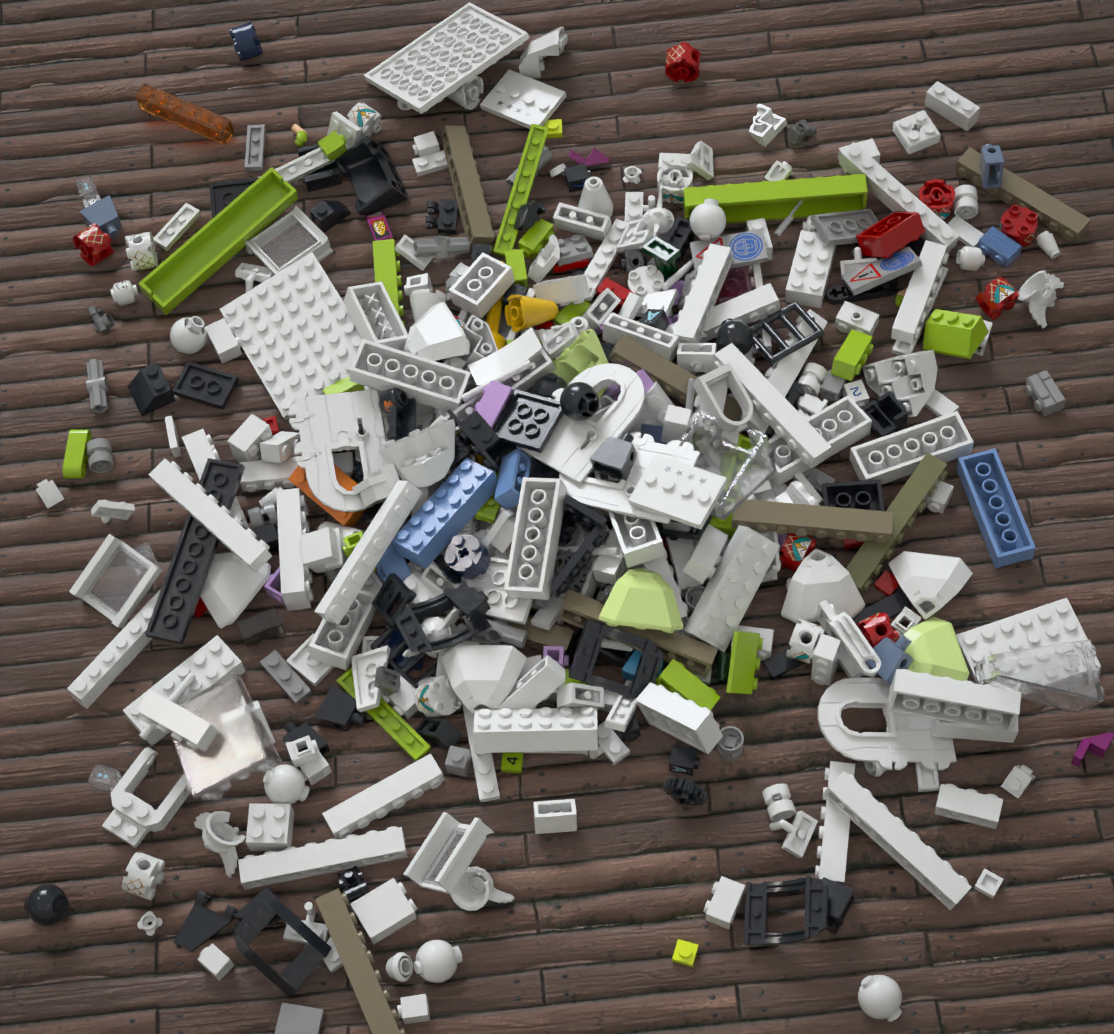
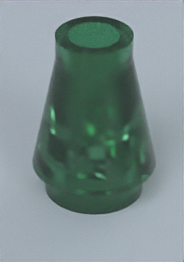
[714,652,731,683]

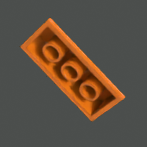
[288,464,366,527]

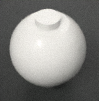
[690,198,726,241]
[170,316,207,354]
[263,764,309,804]
[413,940,463,983]
[858,975,902,1022]

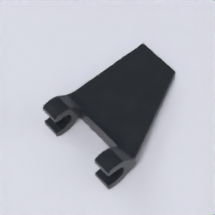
[174,890,239,952]

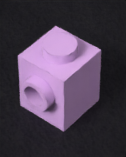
[543,646,569,669]

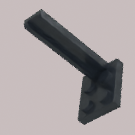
[551,495,609,598]

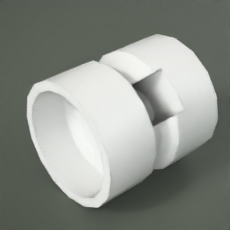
[954,185,978,219]
[798,363,828,397]
[762,783,796,822]

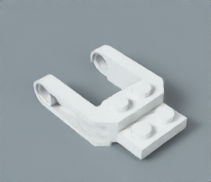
[816,600,881,678]
[102,747,198,848]

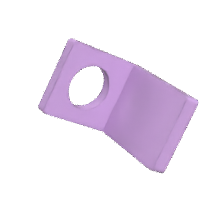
[264,567,286,606]

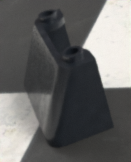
[335,135,409,216]

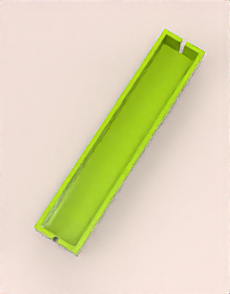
[139,167,298,315]
[684,174,868,224]

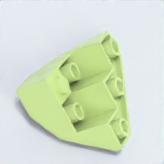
[552,329,608,398]
[599,567,683,633]
[905,617,969,681]

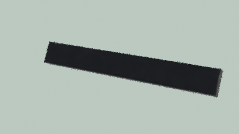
[763,590,911,680]

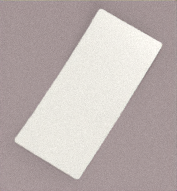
[468,328,542,386]

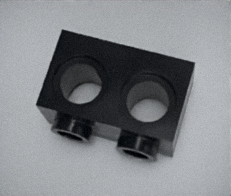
[665,216,695,262]

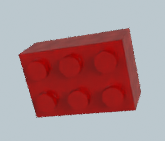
[856,211,925,259]

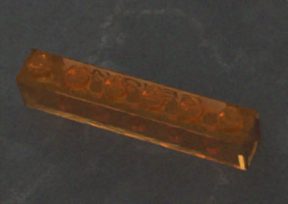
[135,84,234,145]

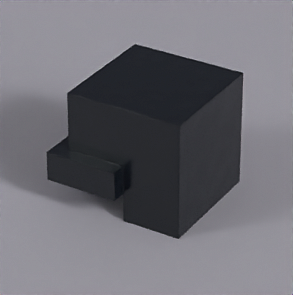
[861,391,908,438]
[821,877,857,935]

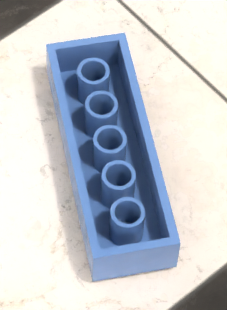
[956,448,1036,568]
[391,458,498,569]

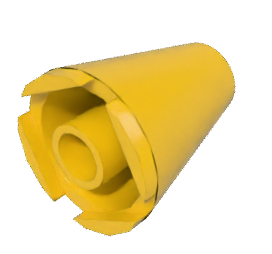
[505,294,558,332]

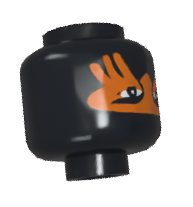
[379,388,408,414]

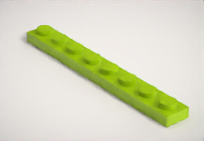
[493,123,549,257]

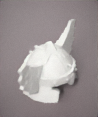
[642,185,675,241]
[1017,270,1064,329]
[403,608,460,658]
[194,811,246,878]
[450,866,515,911]

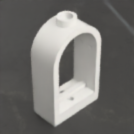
[692,362,753,433]

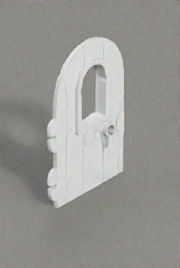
[516,363,645,484]
[288,389,388,512]
[559,432,700,524]
[818,678,957,771]

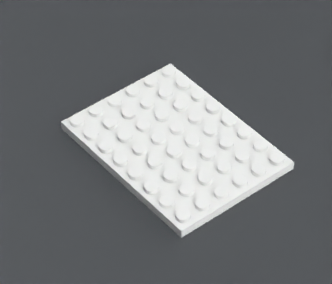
[364,2,529,114]
[220,252,362,420]

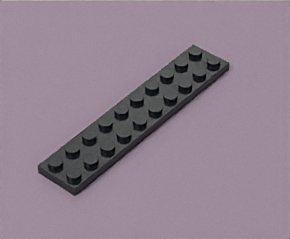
[145,458,245,644]

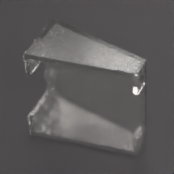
[680,412,777,520]
[974,639,1105,713]
[171,674,282,801]

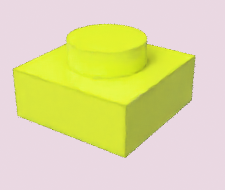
[544,119,563,138]
[672,939,699,967]

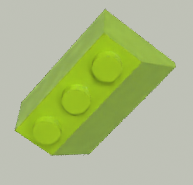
[923,309,989,359]
[727,630,763,694]

